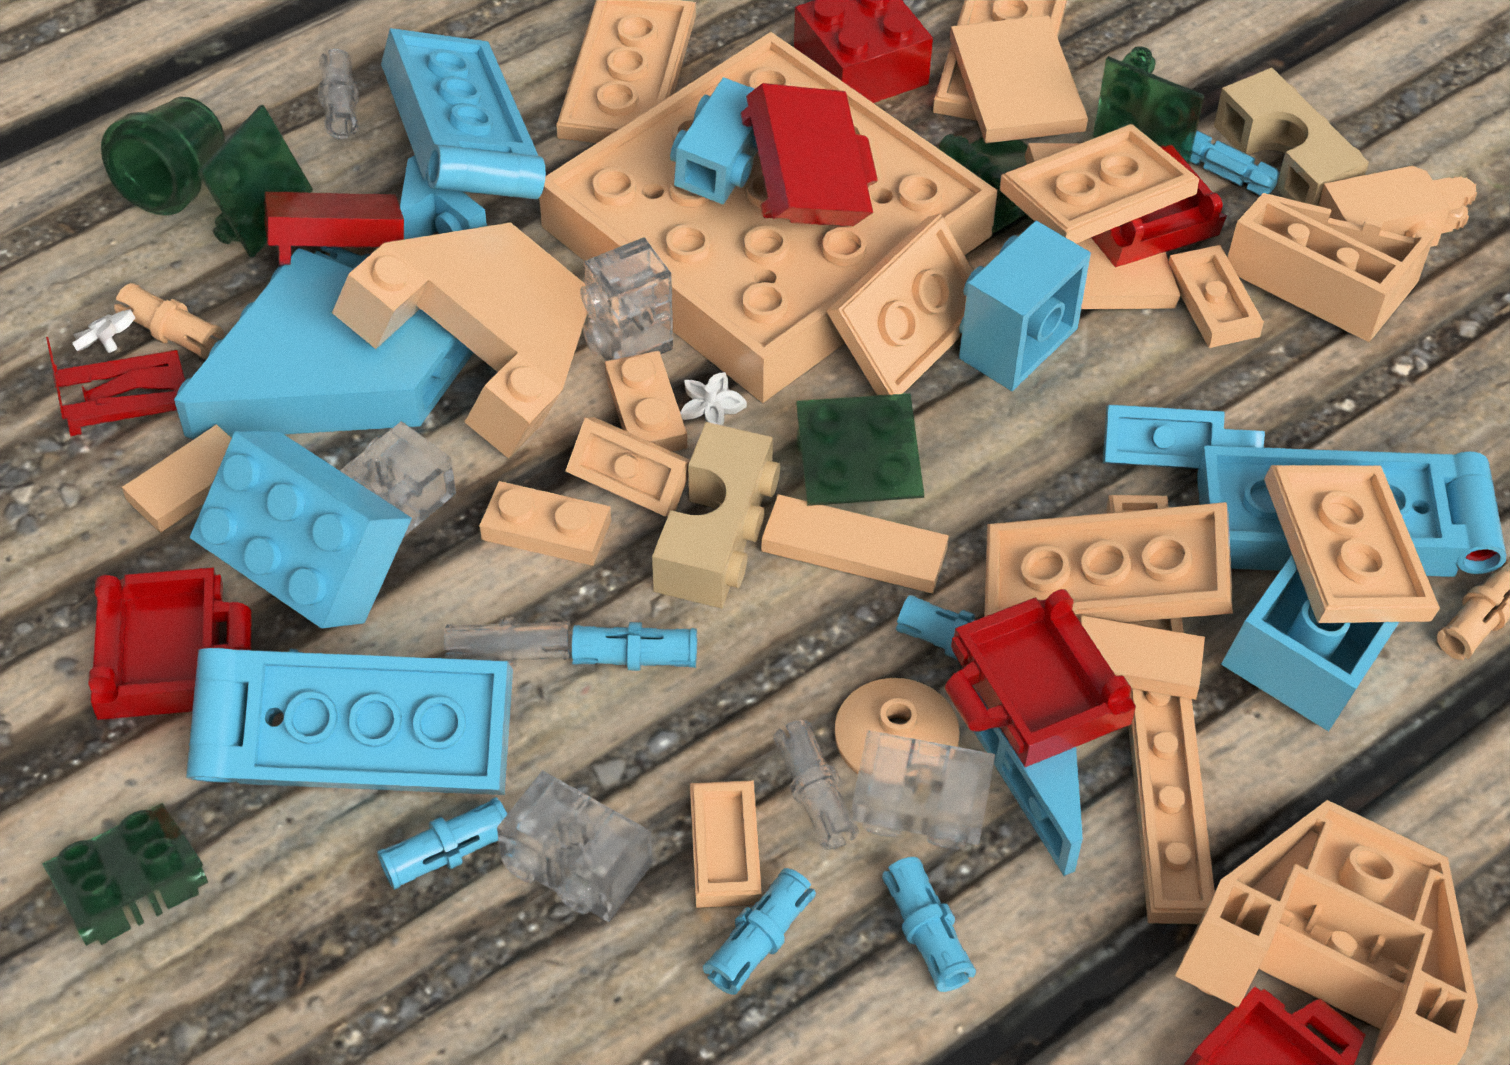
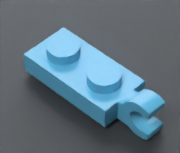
[1103,405,1265,469]

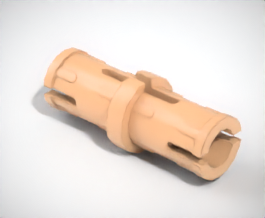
[114,283,224,360]
[1437,557,1510,660]

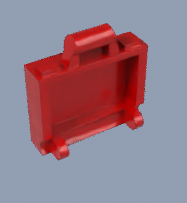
[740,83,878,226]
[1091,145,1227,268]
[265,192,404,265]
[88,567,252,720]
[945,589,1136,767]
[1184,986,1366,1065]

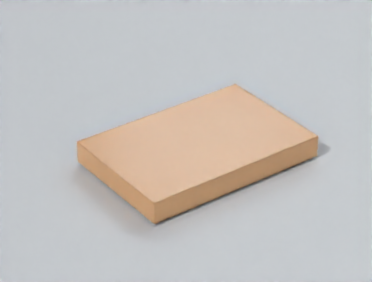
[950,15,1088,143]
[1000,124,1199,243]
[826,214,973,403]
[1264,465,1440,623]

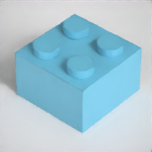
[959,220,1091,391]
[1221,555,1399,732]

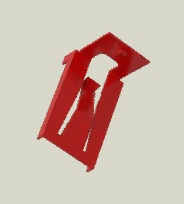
[46,337,185,437]

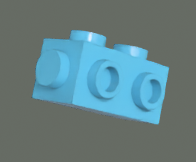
[670,77,758,205]

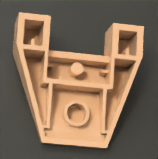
[332,222,595,459]
[1175,800,1478,1065]

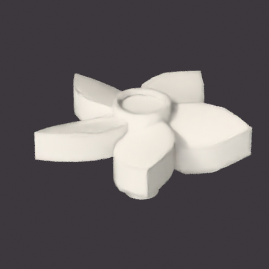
[72,309,135,353]
[680,372,747,426]

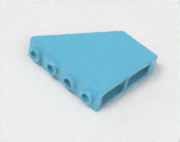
[174,248,474,440]

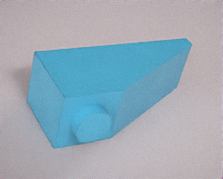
[973,692,1083,876]

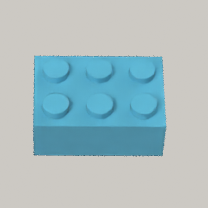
[189,431,412,629]

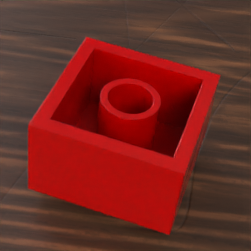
[794,0,933,103]

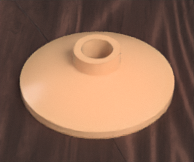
[834,678,960,788]

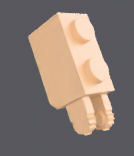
[1318,166,1477,247]

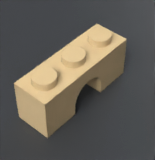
[1214,68,1369,206]
[652,422,780,609]

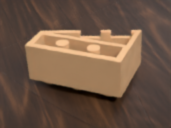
[1228,193,1435,342]

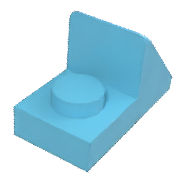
[400,155,487,240]

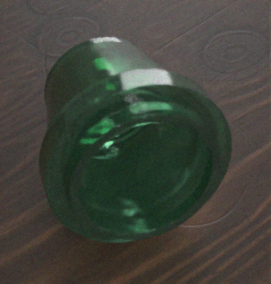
[101,97,225,215]

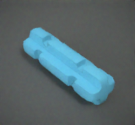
[1180,130,1280,196]

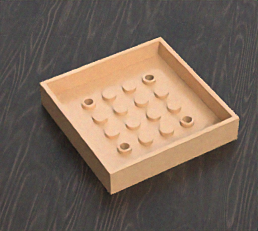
[539,32,997,403]

